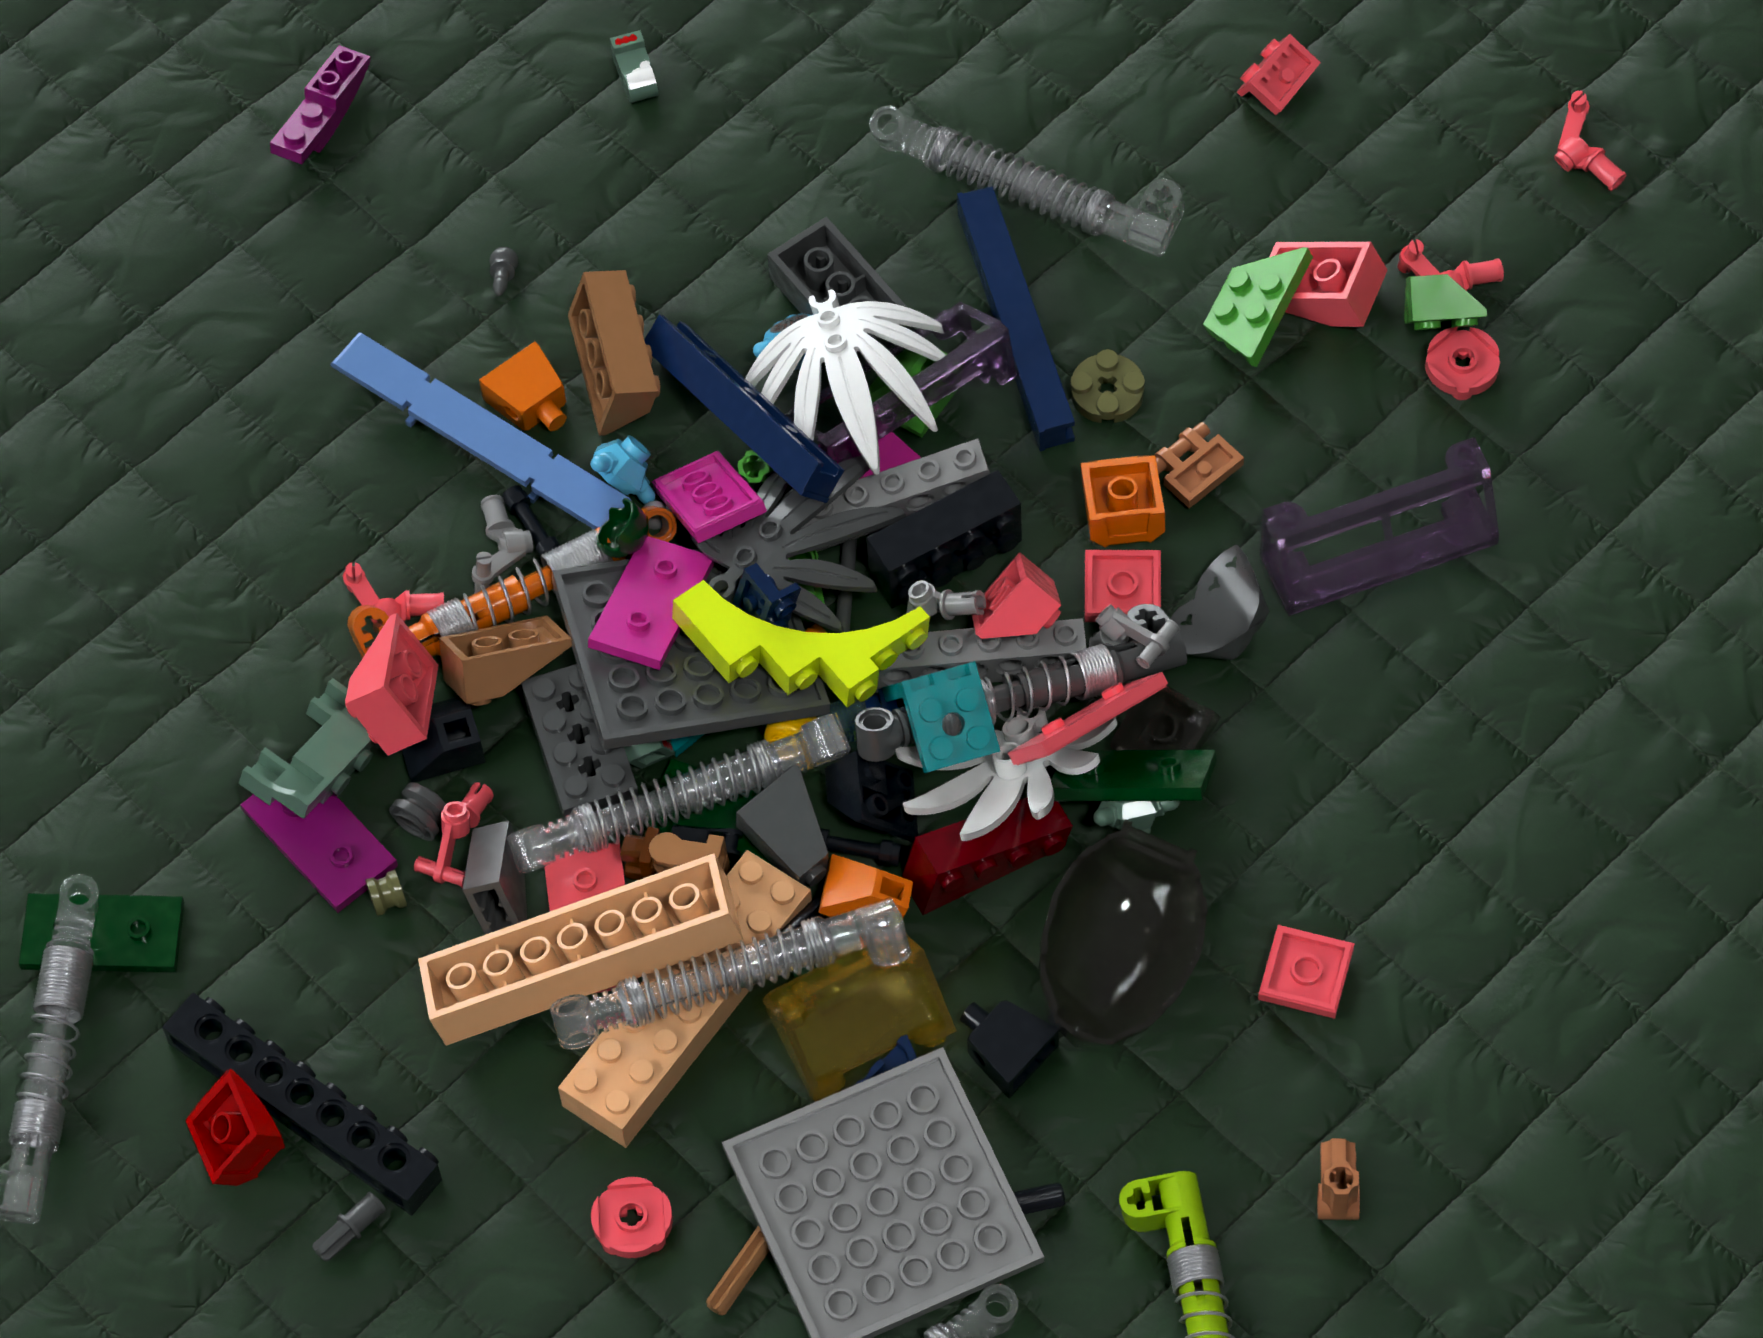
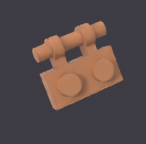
[1154,422,1244,509]

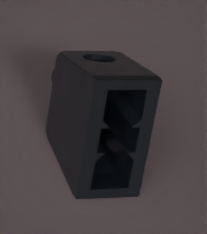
[960,1000,1059,1099]

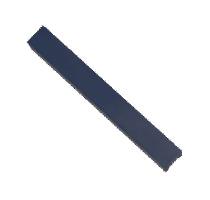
[957,186,1075,452]
[644,314,845,503]

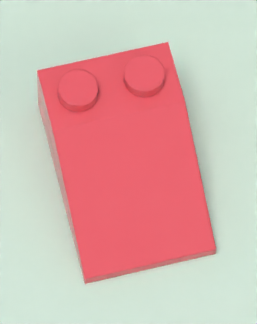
[1269,242,1388,327]
[345,613,439,756]

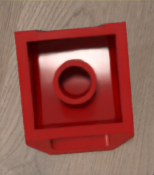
[185,1068,285,1186]

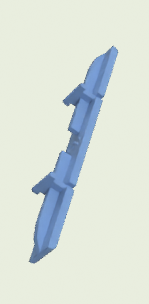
[330,332,632,529]

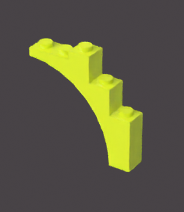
[672,580,930,708]

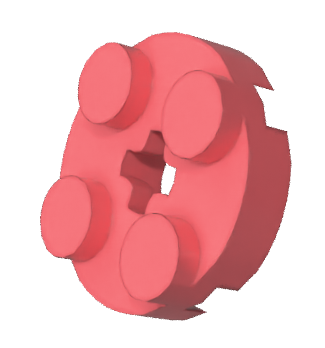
[1425,327,1500,400]
[591,1177,673,1258]

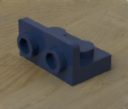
[732,563,801,628]

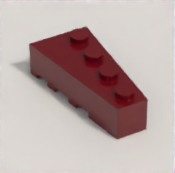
[902,797,1073,915]

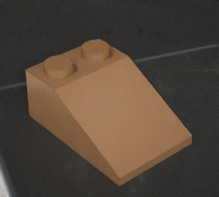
[439,615,572,706]

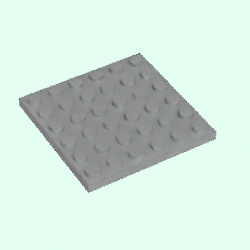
[722,1047,1044,1338]

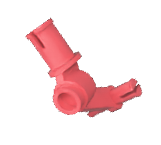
[1554,91,1627,191]
[1398,239,1504,291]
[343,562,444,624]
[414,782,494,888]

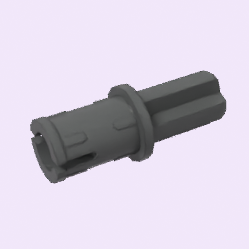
[312,1192,386,1262]

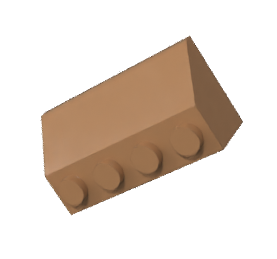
[568,270,660,436]

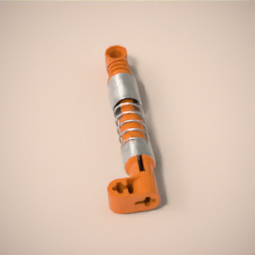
[347,506,677,659]

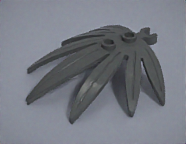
[689,455,906,633]

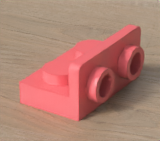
[1237,34,1321,116]

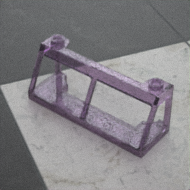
[784,302,1016,464]
[1260,437,1499,616]

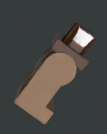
[620,827,731,880]

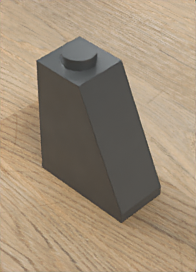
[736,764,828,887]
[462,820,528,935]

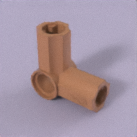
[1317,1138,1360,1220]

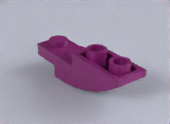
[270,45,370,164]

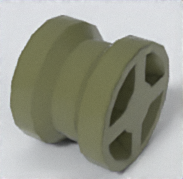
[365,870,407,916]

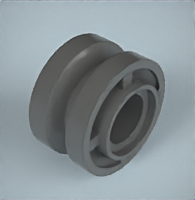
[389,782,446,841]

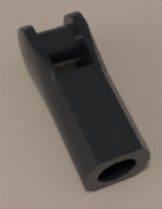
[671,824,743,859]

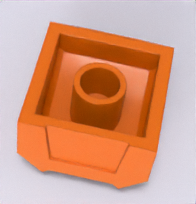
[1080,455,1165,548]

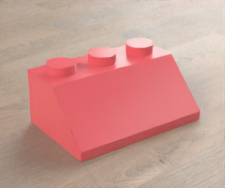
[972,552,1061,639]

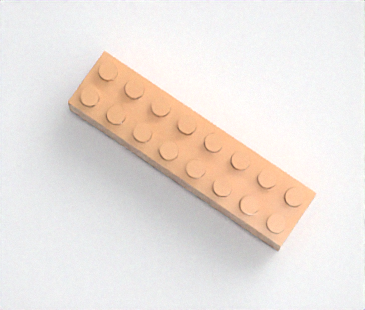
[558,850,812,1148]
[418,853,743,1046]

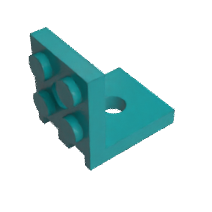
[882,661,1000,773]

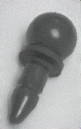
[489,247,519,296]

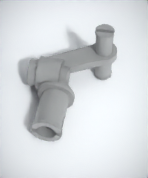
[472,495,533,594]
[906,580,986,620]
[1089,604,1180,669]

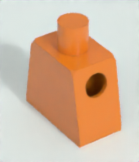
[479,341,567,431]

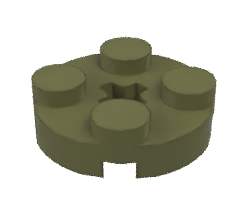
[1070,349,1145,423]

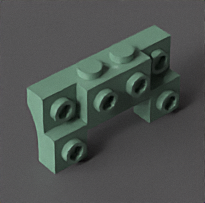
[238,678,375,819]

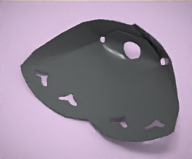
[1170,545,1269,660]

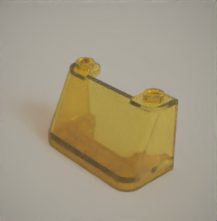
[763,931,957,1102]

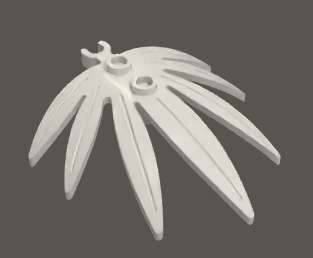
[745,289,952,475]
[895,708,1117,841]

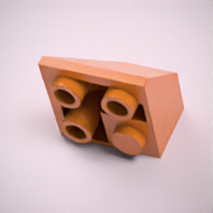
[818,854,913,939]

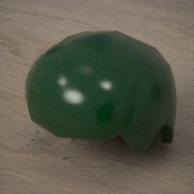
[596,498,649,558]

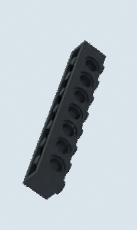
[162,992,442,1216]

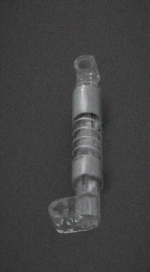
[0,874,99,1224]

